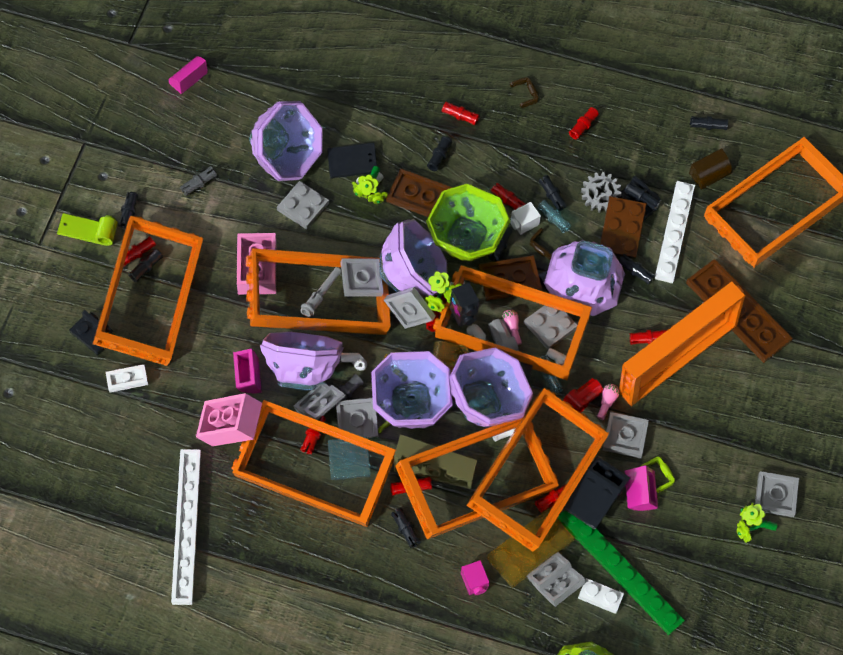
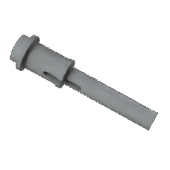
[301,267,341,317]

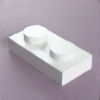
[106,365,148,392]
[578,578,624,614]

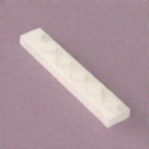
[654,181,695,283]

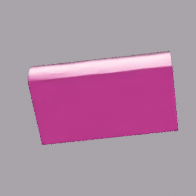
[169,56,208,94]
[233,349,262,393]
[625,465,658,511]

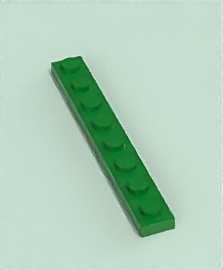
[557,510,685,635]

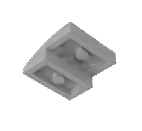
[294,382,345,420]
[527,552,586,607]

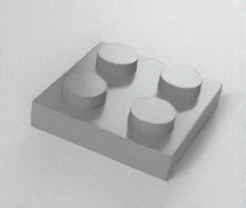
[277,181,329,230]
[340,258,383,296]
[384,287,436,329]
[524,305,577,350]
[336,398,379,441]
[603,412,649,458]
[755,471,799,518]

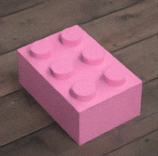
[237,233,276,295]
[196,393,262,446]

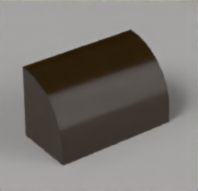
[689,148,732,190]

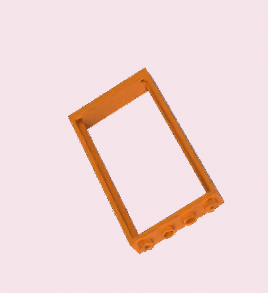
[704,137,843,267]
[93,216,203,366]
[246,248,391,335]
[433,265,592,380]
[619,282,745,407]
[467,388,609,552]
[232,400,396,527]
[395,418,559,540]

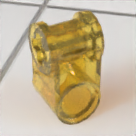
[432,341,468,367]

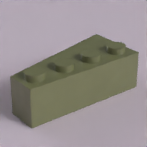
[394,434,477,489]

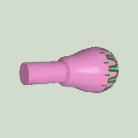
[502,310,522,345]
[597,384,620,420]

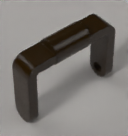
[510,77,538,108]
[530,228,565,260]

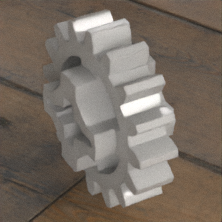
[581,172,621,213]

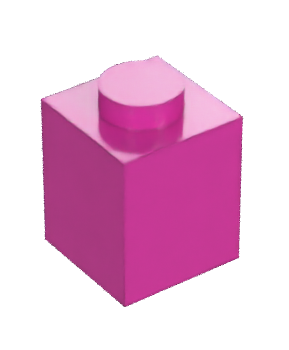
[461,560,489,595]

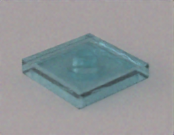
[328,437,371,480]

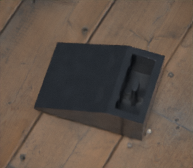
[563,456,630,530]

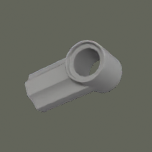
[488,319,519,351]

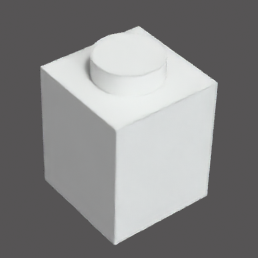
[510,202,541,235]

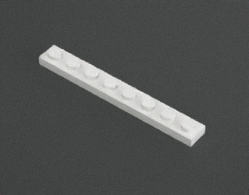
[171,449,201,605]

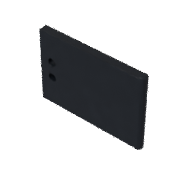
[327,143,377,179]

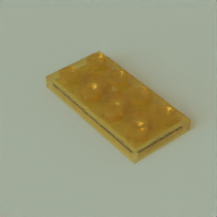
[486,508,574,588]

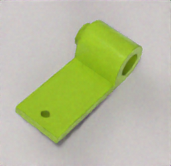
[57,213,118,246]

